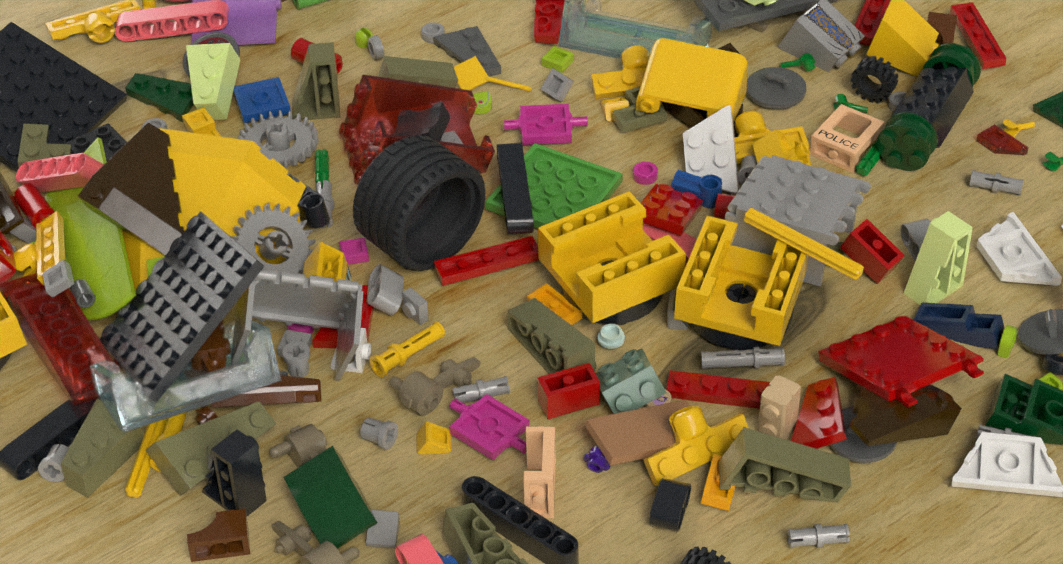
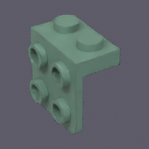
[596,349,666,414]

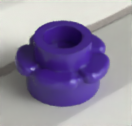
[584,447,610,473]

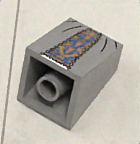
[778,0,865,72]

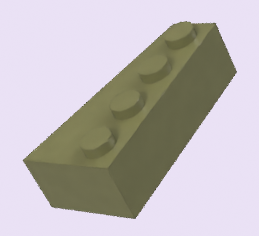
[507,298,597,374]
[146,401,276,496]
[718,427,851,503]
[443,503,528,564]

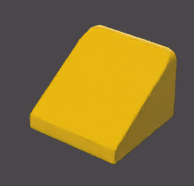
[600,97,629,122]
[416,421,451,455]

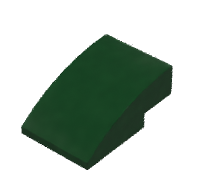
[985,374,1063,445]
[284,445,378,549]

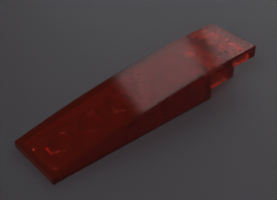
[0,273,127,405]

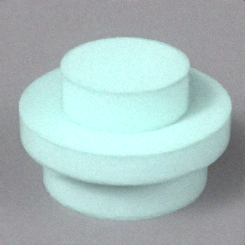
[598,324,625,349]

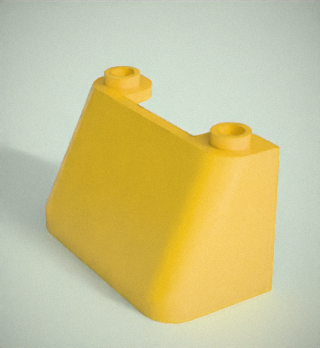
[636,38,748,123]

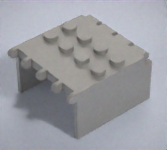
[725,155,871,286]
[230,269,363,381]

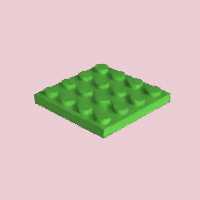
[485,143,623,228]

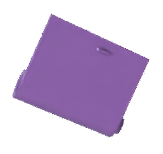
[191,0,282,45]

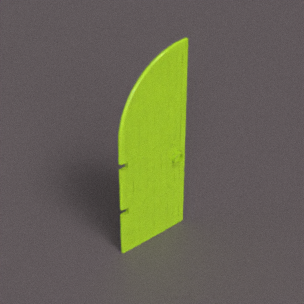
[45,137,136,320]

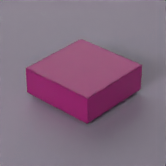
[339,238,369,265]

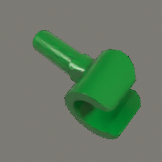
[781,53,816,72]
[833,94,868,113]
[1042,152,1063,171]

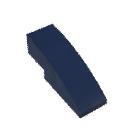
[913,302,1005,349]

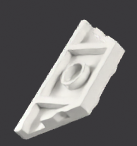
[683,105,739,196]
[977,212,1062,286]
[951,432,1063,497]

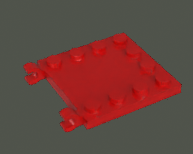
[818,316,984,407]

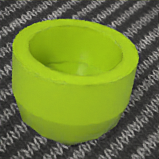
[355,27,373,48]

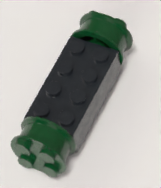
[877,43,981,171]

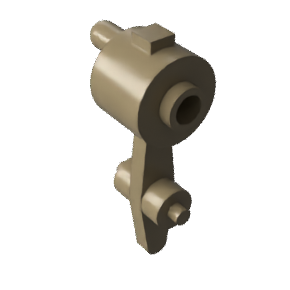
[389,357,481,415]
[269,424,327,467]
[271,520,360,564]

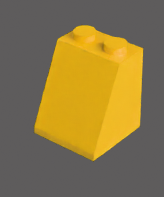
[866,0,939,77]

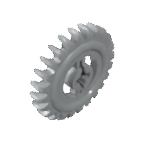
[237,110,319,168]
[232,203,316,274]

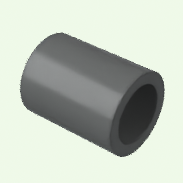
[70,279,95,308]

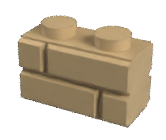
[758,376,801,440]

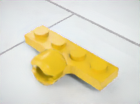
[45,0,141,43]
[591,45,650,99]
[734,110,809,164]
[13,211,65,286]
[643,406,749,486]

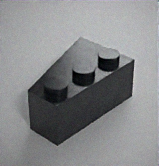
[202,429,267,516]

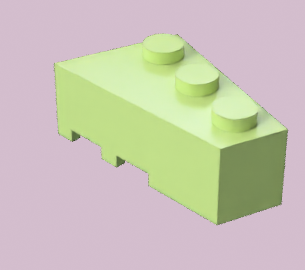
[186,43,240,120]
[903,211,973,305]

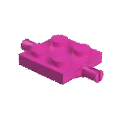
[504,104,588,145]
[450,394,530,460]

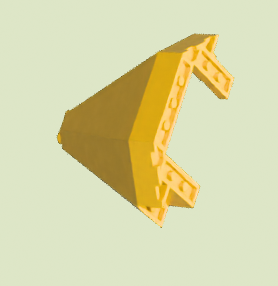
[122,128,306,293]

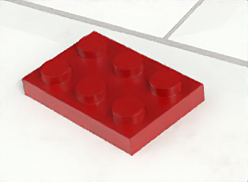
[641,184,703,235]

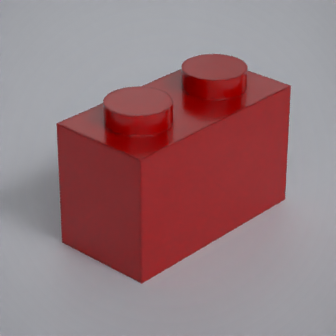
[840,219,905,284]
[537,363,600,419]

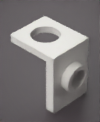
[331,328,371,373]

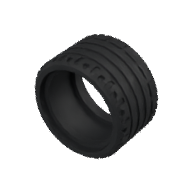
[353,135,486,271]

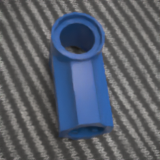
[671,170,722,209]

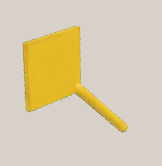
[454,56,532,93]

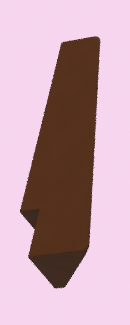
[183,366,322,408]

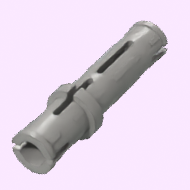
[701,347,785,369]

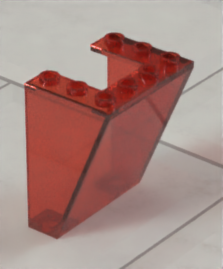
[339,74,495,186]

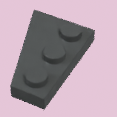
[433,26,501,77]

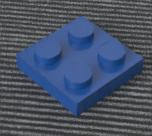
[233,77,291,123]

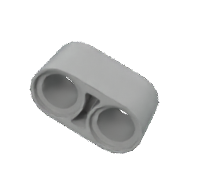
[901,219,931,261]
[367,264,404,316]

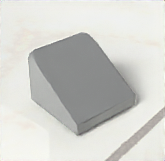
[10,217,36,244]
[667,291,689,330]
[366,510,400,548]

